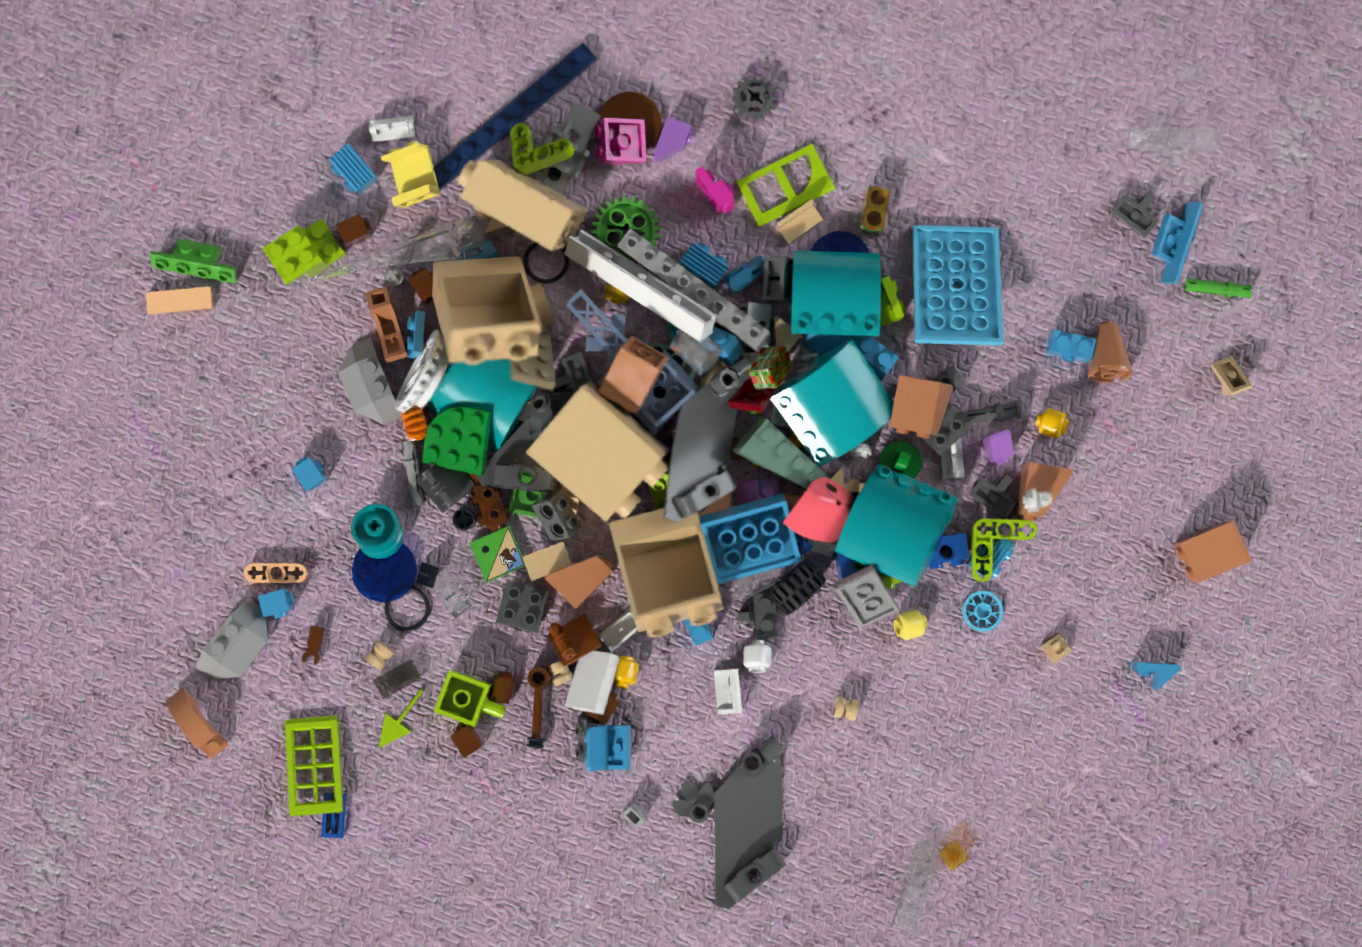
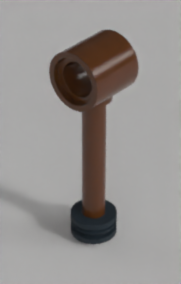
[527,665,551,749]

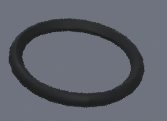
[524,241,569,283]
[384,586,430,632]

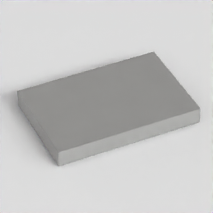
[833,565,900,628]

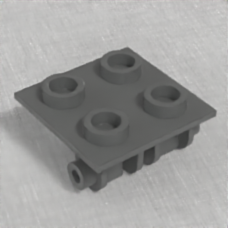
[915,403,972,456]
[416,465,476,513]
[495,580,549,633]

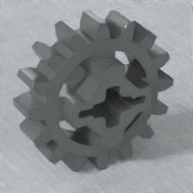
[731,75,778,123]

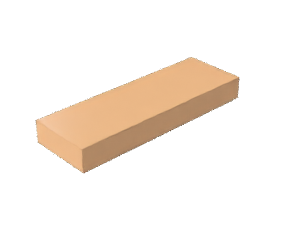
[146,286,214,315]

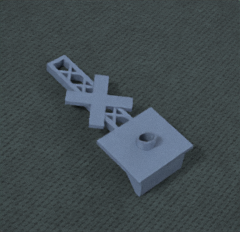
[565,289,700,435]

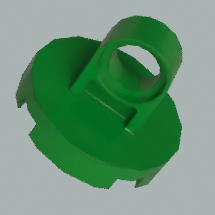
[878,441,922,479]

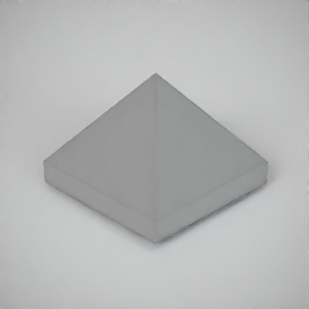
[622,803,648,828]

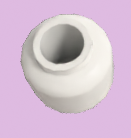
[743,640,772,673]

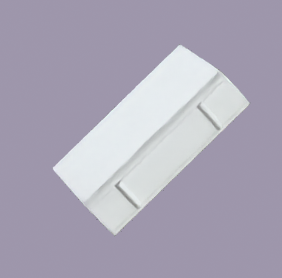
[565,651,620,715]

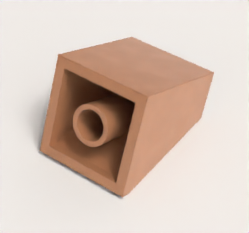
[598,336,670,413]
[889,375,954,439]
[1014,462,1073,522]
[1175,521,1253,583]
[545,556,614,609]

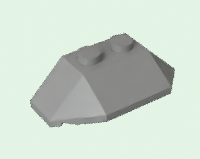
[338,337,402,425]
[195,598,268,680]

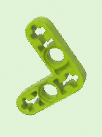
[510,123,575,175]
[971,519,1037,582]

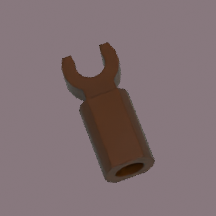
[302,625,325,664]

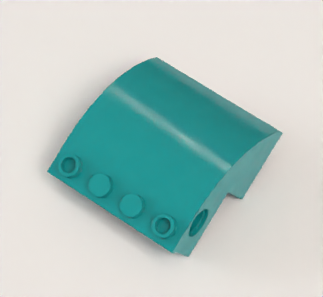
[791,251,881,336]
[771,338,894,467]
[425,358,539,453]
[835,465,958,587]

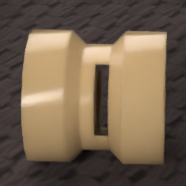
[364,640,395,670]
[547,661,574,687]
[833,696,859,721]

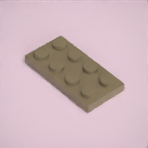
[509,324,556,390]

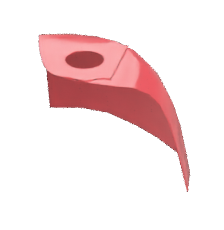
[783,477,854,543]

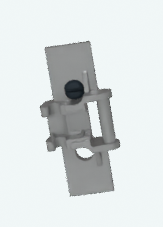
[533,102,601,194]

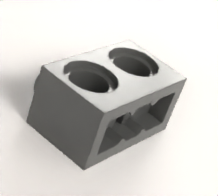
[762,256,793,302]
[531,490,582,542]

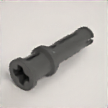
[958,400,1021,423]

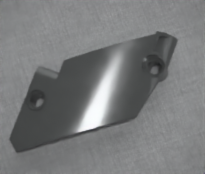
[664,359,752,523]
[476,385,626,493]
[714,735,787,909]

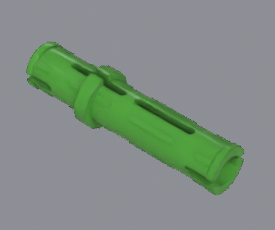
[1184,278,1252,299]

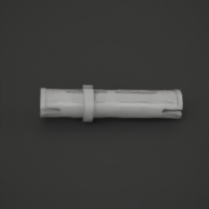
[402,440,425,506]

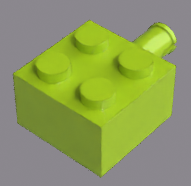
[433,669,507,727]

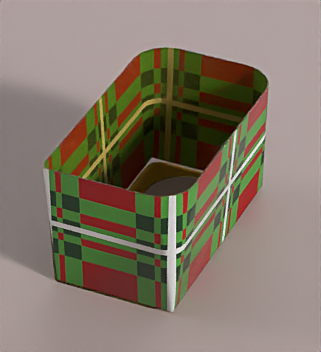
[859,186,890,236]
[748,346,791,389]

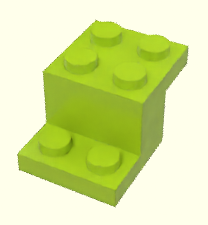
[262,218,346,286]

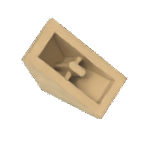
[529,283,556,326]
[773,316,801,353]

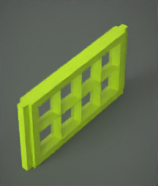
[285,715,343,816]

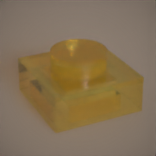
[938,840,969,872]

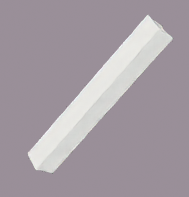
[564,230,717,342]

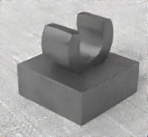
[939,366,964,389]

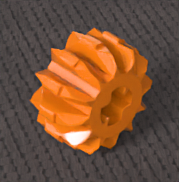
[401,405,428,441]

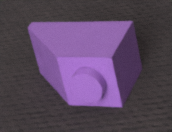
[653,117,694,163]
[982,429,1014,465]

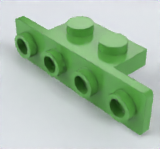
[150,239,237,283]

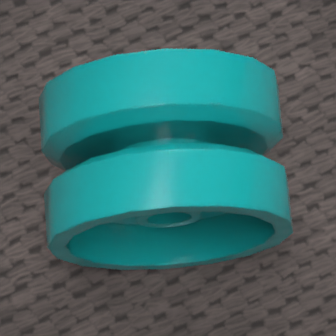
[351,504,404,559]

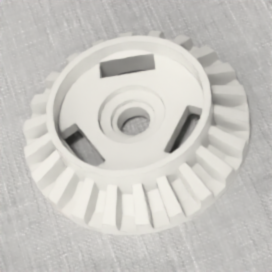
[394,330,449,413]

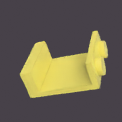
[381,141,441,208]

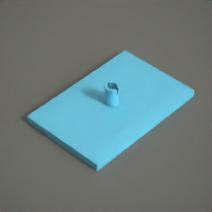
[912,225,1003,346]

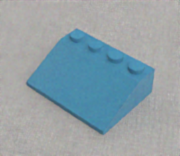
[698,494,801,584]

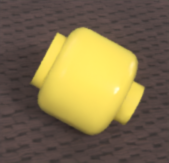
[893,609,928,640]

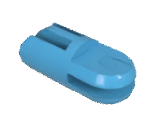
[724,256,765,292]

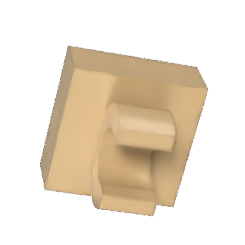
[1040,633,1072,664]

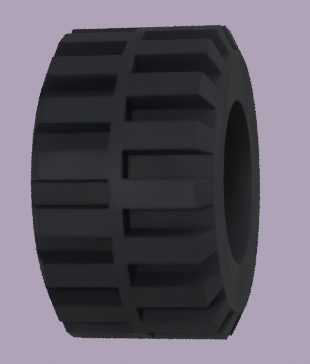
[768,559,826,615]

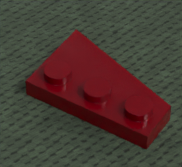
[728,366,781,413]

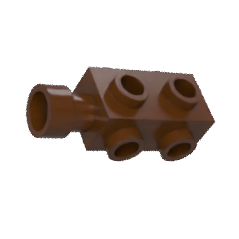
[470,473,509,532]

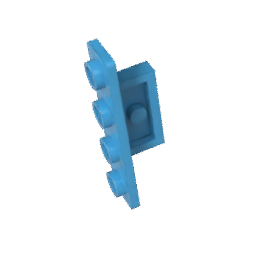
[1151,202,1203,284]

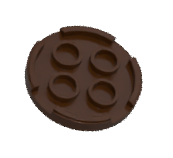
[598,92,662,152]

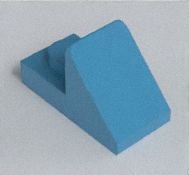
[1131,661,1181,690]

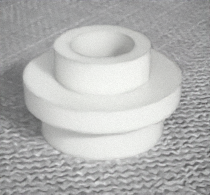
[850,444,871,461]

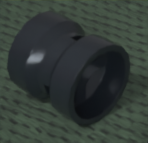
[453,508,476,530]

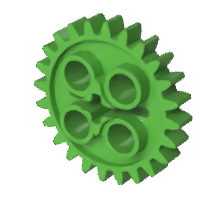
[591,196,661,264]

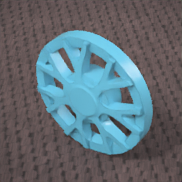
[962,591,1003,632]

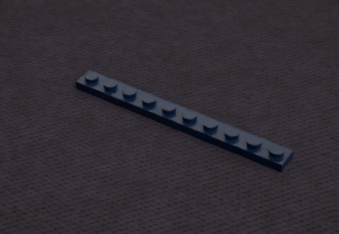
[433,43,597,191]

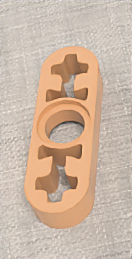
[244,563,309,583]

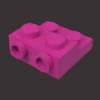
[595,118,647,165]
[695,166,736,215]

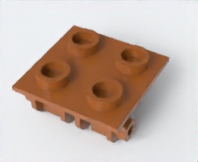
[548,614,602,667]

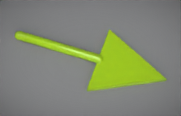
[379,688,424,748]

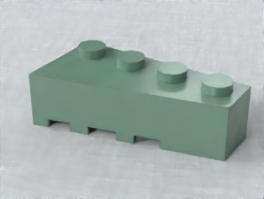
[731,419,828,492]

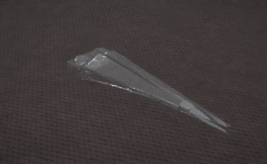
[313,216,483,281]

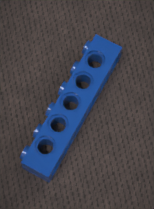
[835,533,970,580]

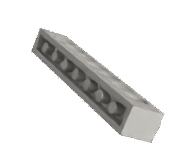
[617,228,770,352]

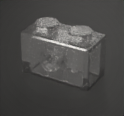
[670,329,723,375]

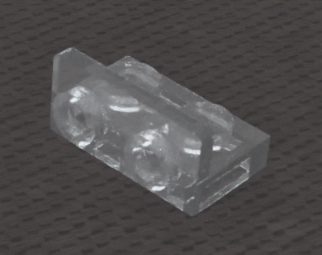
[731,569,780,601]

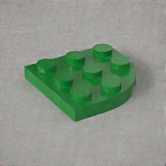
[422,406,492,476]

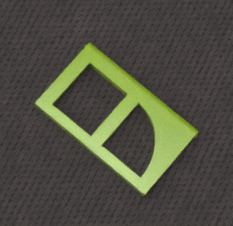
[736,144,835,227]

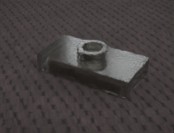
[373,659,422,699]

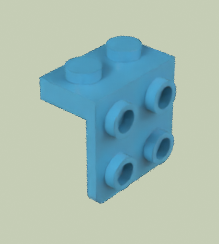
[585,725,631,772]

